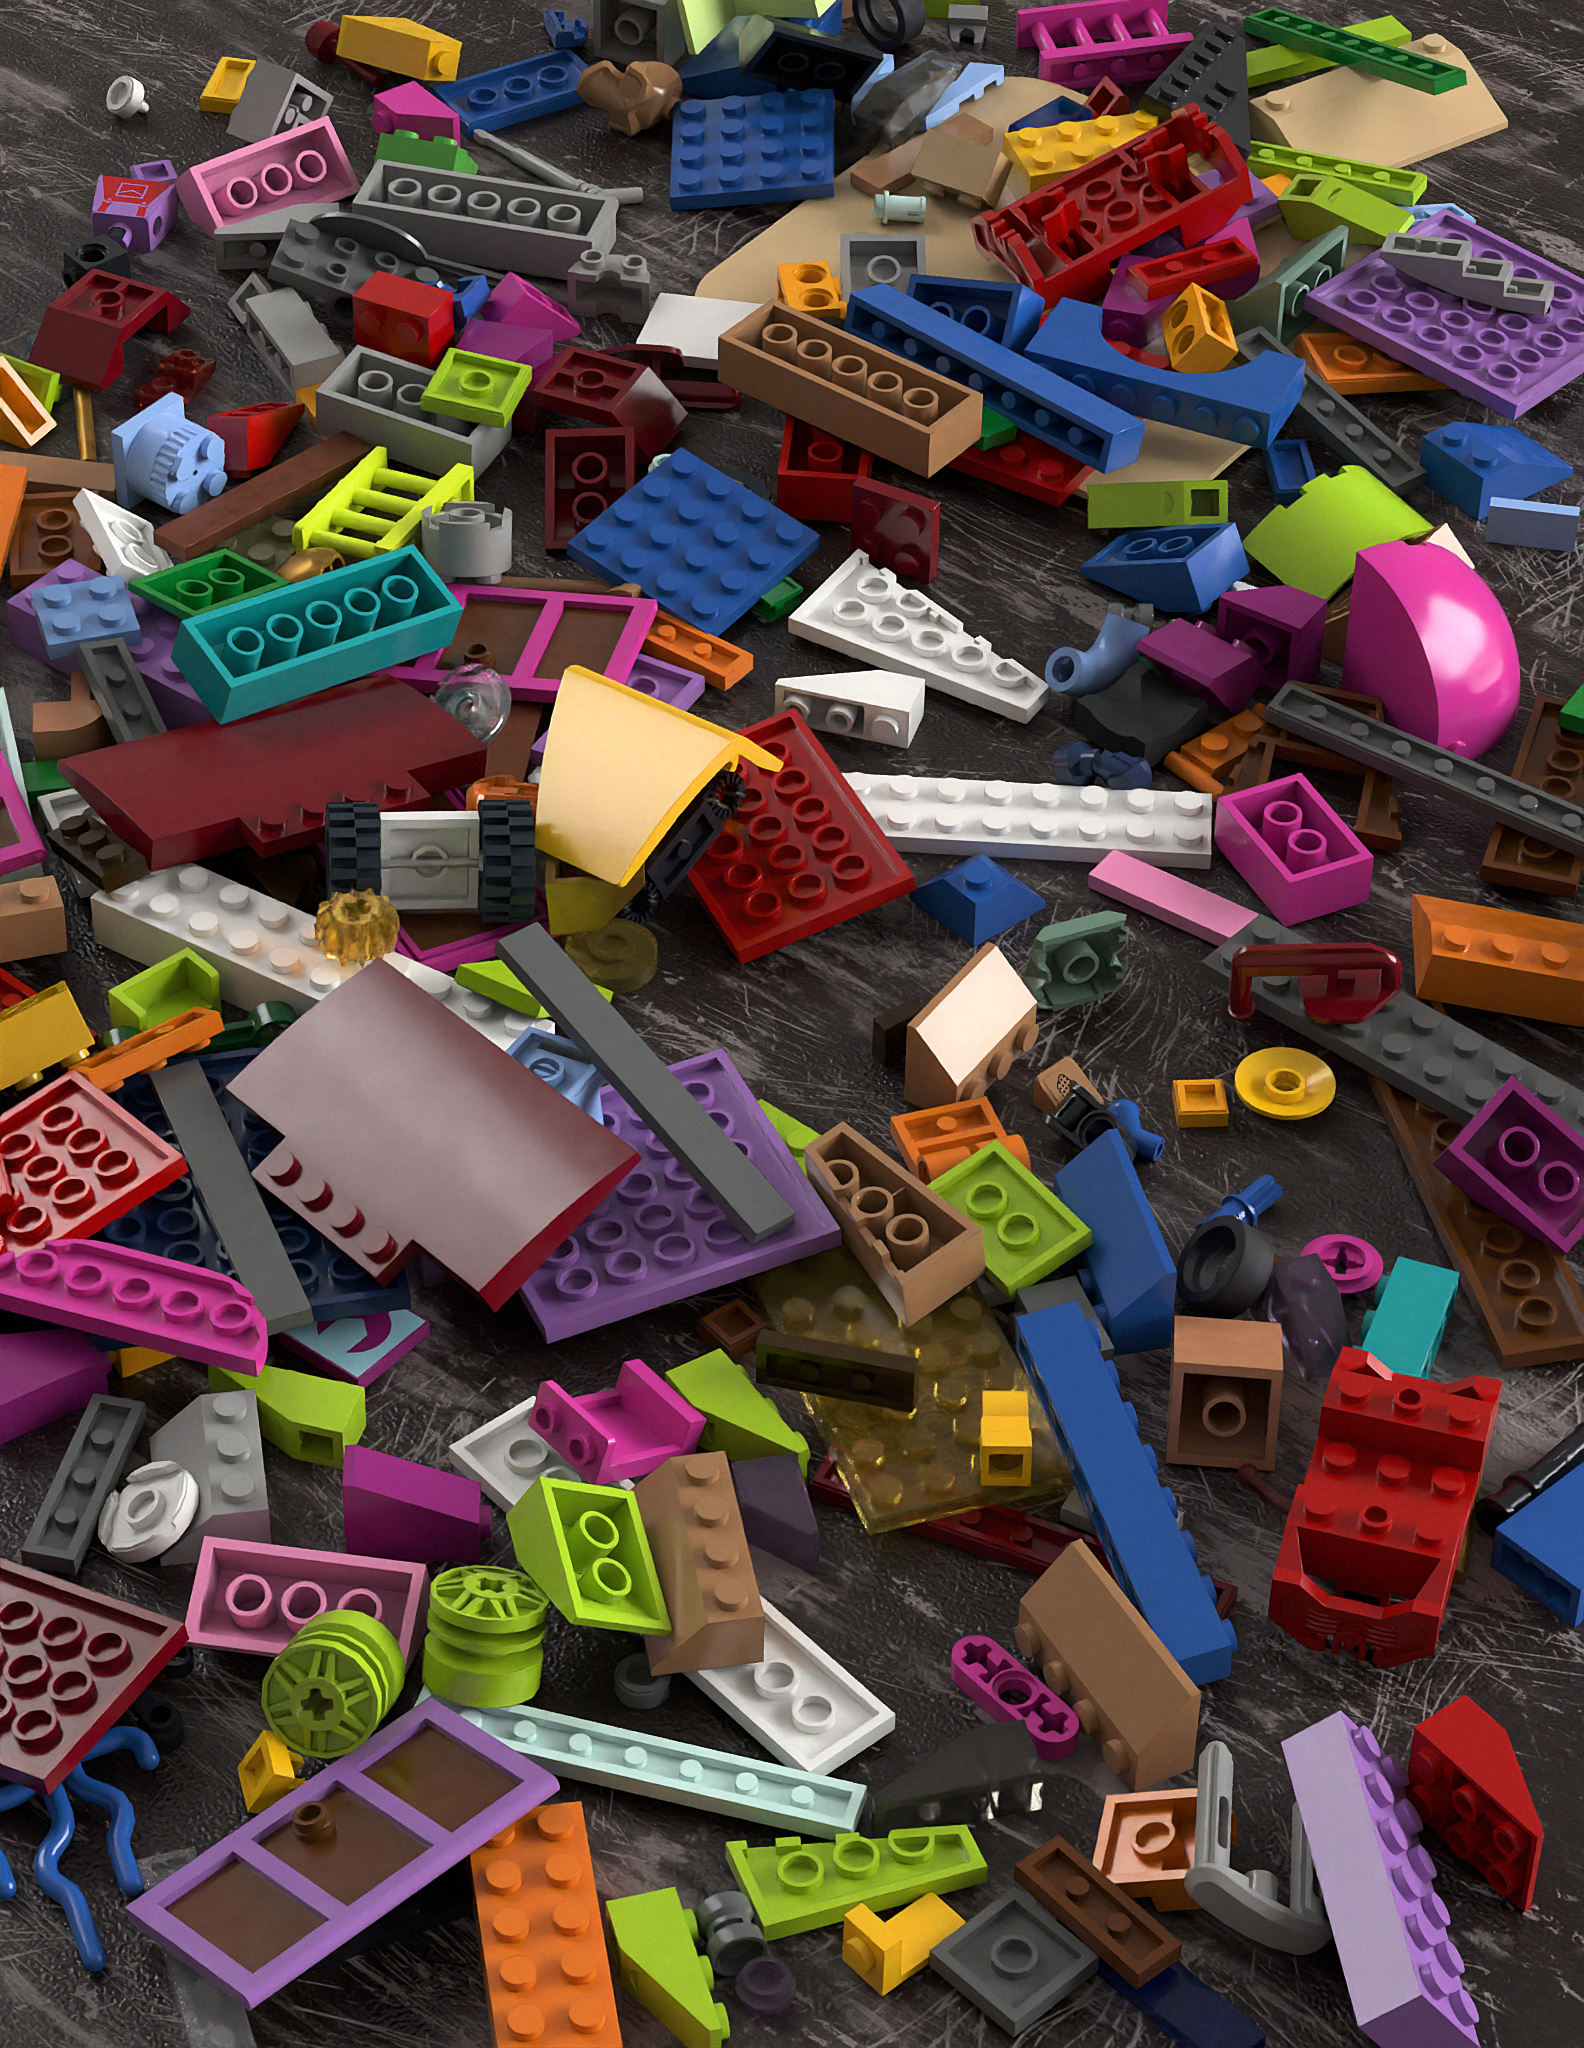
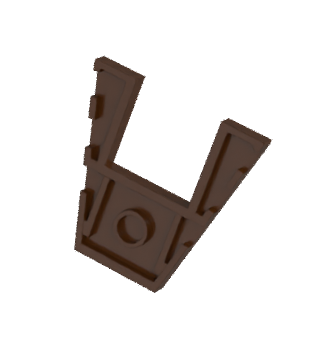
[1212,680,1402,853]

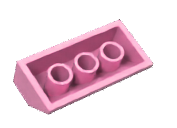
[173,116,361,240]
[185,1536,431,1674]

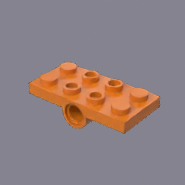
[890,1096,1031,1185]

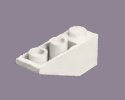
[775,670,925,749]

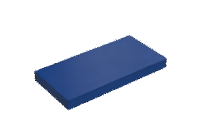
[429,47,589,139]

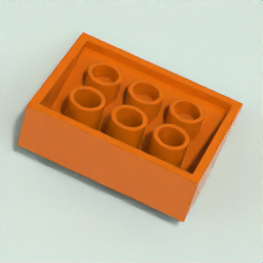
[1411,893,1584,1028]

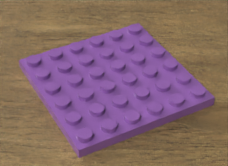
[1302,208,1584,420]
[517,1048,842,1344]

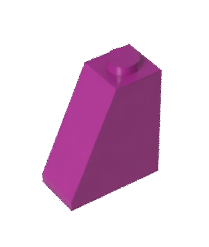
[1101,254,1204,350]
[456,319,553,370]
[0,1328,112,1445]
[342,1445,492,1562]

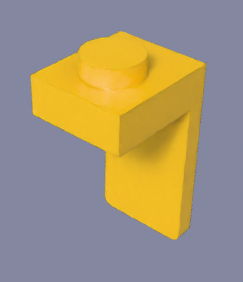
[842,1892,966,1997]

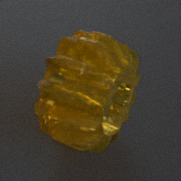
[314,886,400,968]

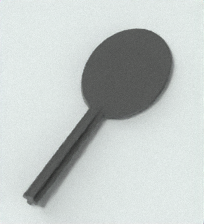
[308,212,549,295]

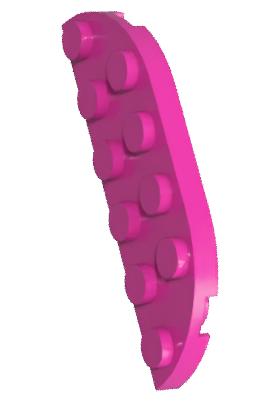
[0,1239,268,1377]

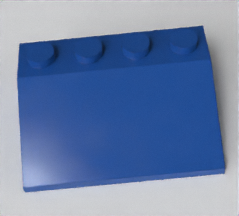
[677,0,842,100]

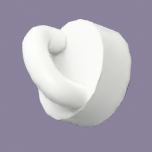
[106,75,149,118]

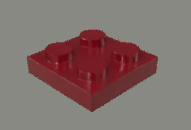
[850,476,941,584]

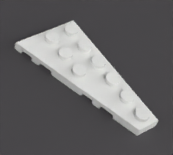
[788,548,1050,724]

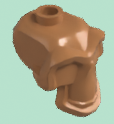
[575,60,683,137]

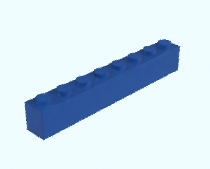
[843,283,1146,474]
[1015,1300,1238,1686]

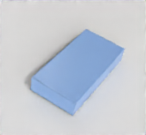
[1485,497,1580,552]

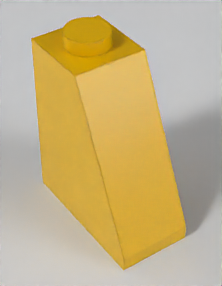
[336,15,462,81]

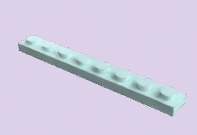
[414,1684,867,1841]

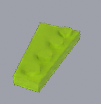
[725,1824,987,1942]

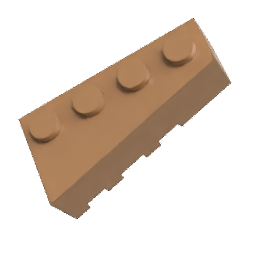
[804,1121,986,1328]

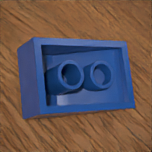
[1419,421,1574,521]
[1080,522,1250,616]

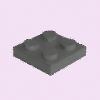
[929,1886,1099,2037]

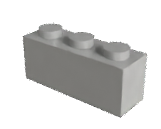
[245,287,346,401]

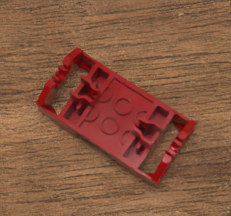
[970,102,1253,312]
[1267,1346,1503,1668]

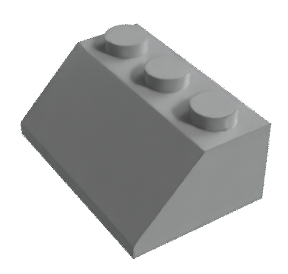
[149,1389,271,1566]

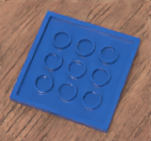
[669,88,835,211]
[566,447,821,637]

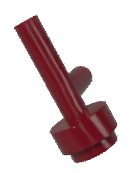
[305,21,385,87]

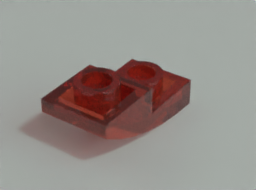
[132,349,217,410]

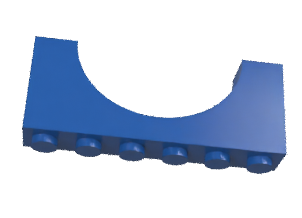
[1024,297,1306,451]

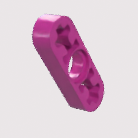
[951,1635,1079,1761]

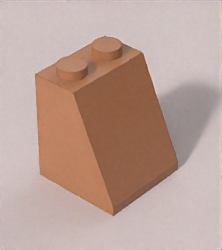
[1166,1315,1283,1471]

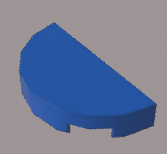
[543,9,589,47]

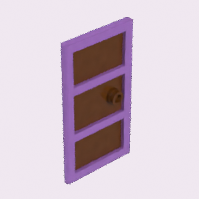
[125,1697,560,2011]

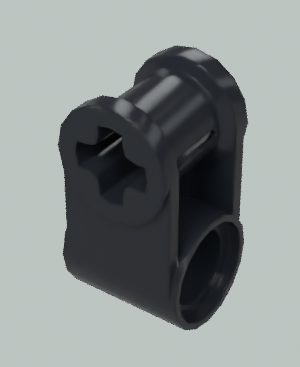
[1040,1080,1138,1162]

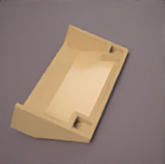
[1249,33,1508,169]

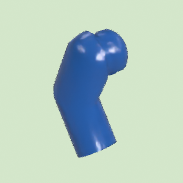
[1108,1099,1165,1162]

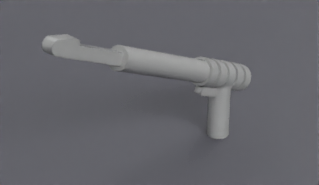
[473,129,643,213]

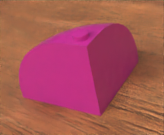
[1341,541,1521,761]

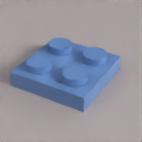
[30,575,142,660]

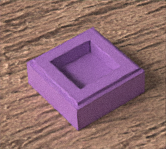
[130,159,178,194]

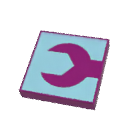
[279,1309,430,1388]

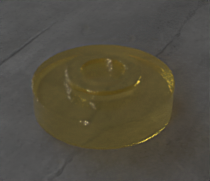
[565,918,658,994]

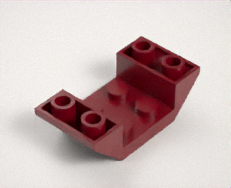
[27,268,190,393]
[512,345,688,465]

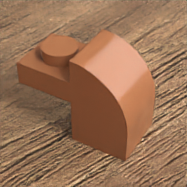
[33,671,112,762]

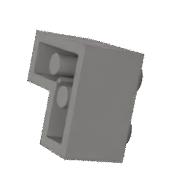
[226,58,334,146]

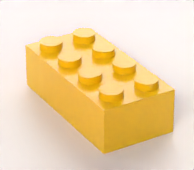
[1003,110,1165,200]

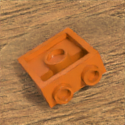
[1092,1788,1238,1912]

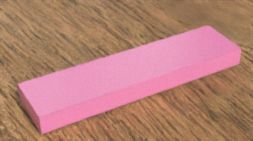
[1088,849,1278,947]

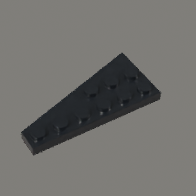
[1138,21,1251,163]

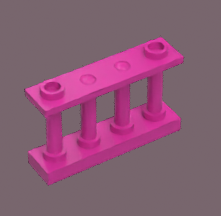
[1015,0,1194,90]

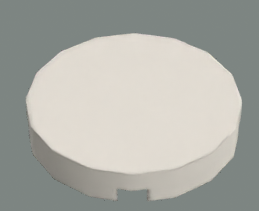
[98,1460,199,1563]

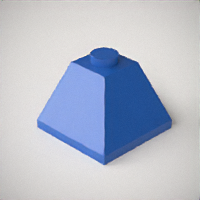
[909,852,1046,948]

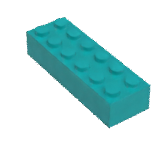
[170,544,464,725]

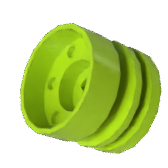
[421,1565,550,1708]
[261,1609,406,1759]

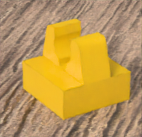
[237,1730,308,1814]

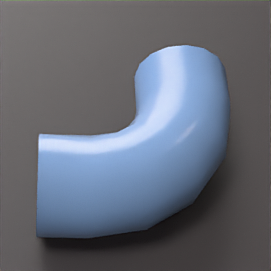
[1045,612,1150,697]

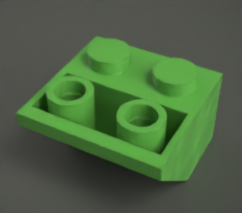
[373,129,478,175]

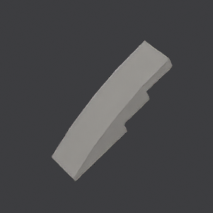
[1380,232,1554,317]

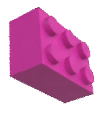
[1213,773,1374,927]

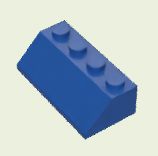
[1053,1128,1177,1356]

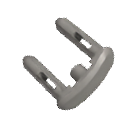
[1184,1741,1333,1955]

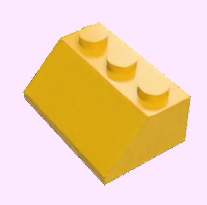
[0,980,95,1091]

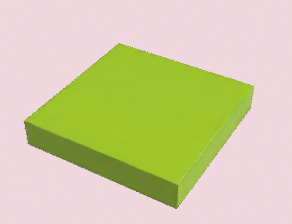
[420,348,532,429]

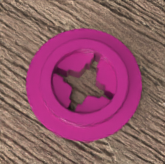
[1299,1234,1383,1302]

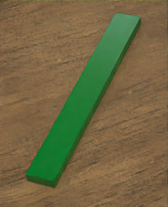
[1243,7,1467,96]

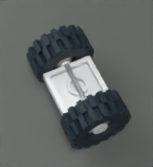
[325,800,536,925]

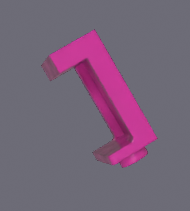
[528,1359,707,1485]

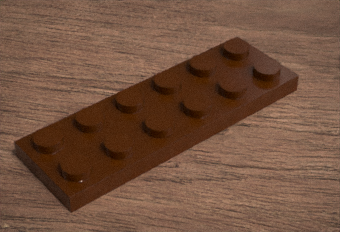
[1480,694,1584,899]

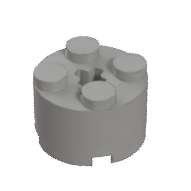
[422,501,512,584]

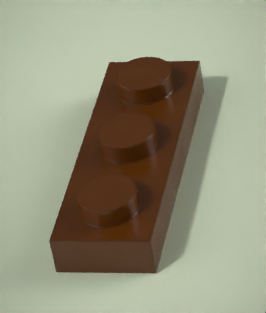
[1014,1834,1182,1989]

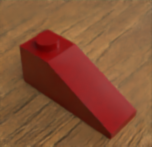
[207,401,305,478]

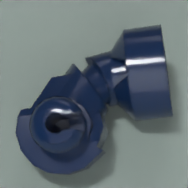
[1053,742,1152,790]

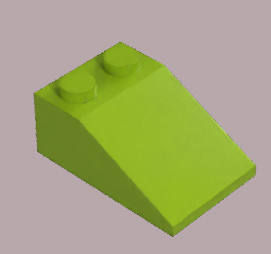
[506,1476,673,1637]

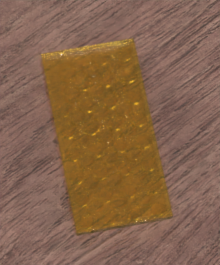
[744,1238,1075,1535]

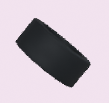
[852,0,926,50]
[1176,1215,1274,1320]

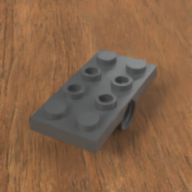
[267,218,449,328]

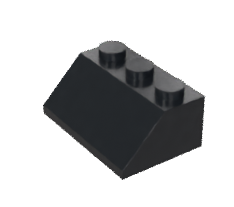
[739,13,884,103]

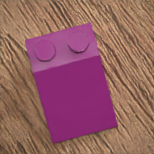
[1432,1076,1584,1255]

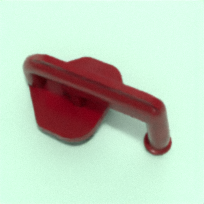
[597,344,742,411]
[1228,942,1402,1025]

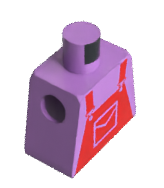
[92,175,178,253]

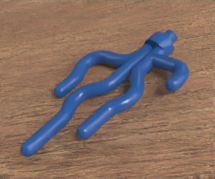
[0,1726,160,1972]

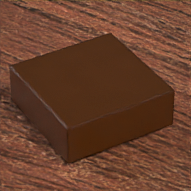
[697,1297,771,1361]

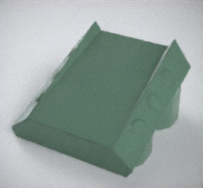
[1022,910,1128,1011]

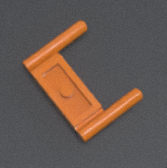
[1163,703,1267,802]

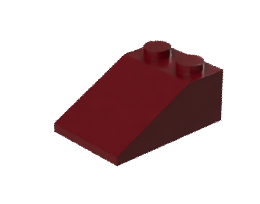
[545,427,637,553]

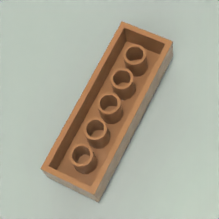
[718,299,983,478]

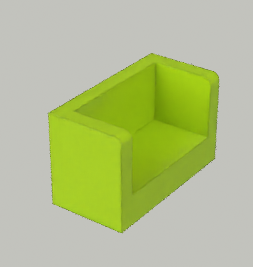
[108,947,222,1032]

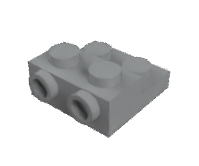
[840,232,926,308]

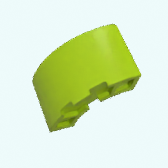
[1242,465,1435,602]

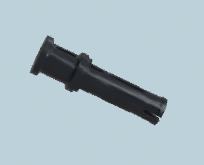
[1474,1422,1584,1538]

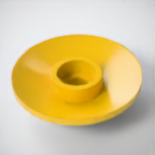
[1234,1047,1336,1120]

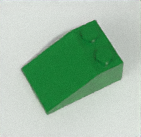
[128,549,291,620]

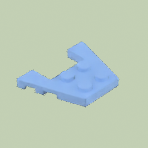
[851,54,1005,132]

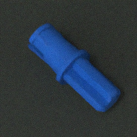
[1196,1174,1282,1231]

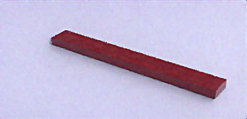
[809,1446,1238,1620]

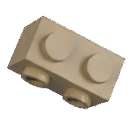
[911,128,1013,210]

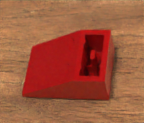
[1405,1694,1544,1912]

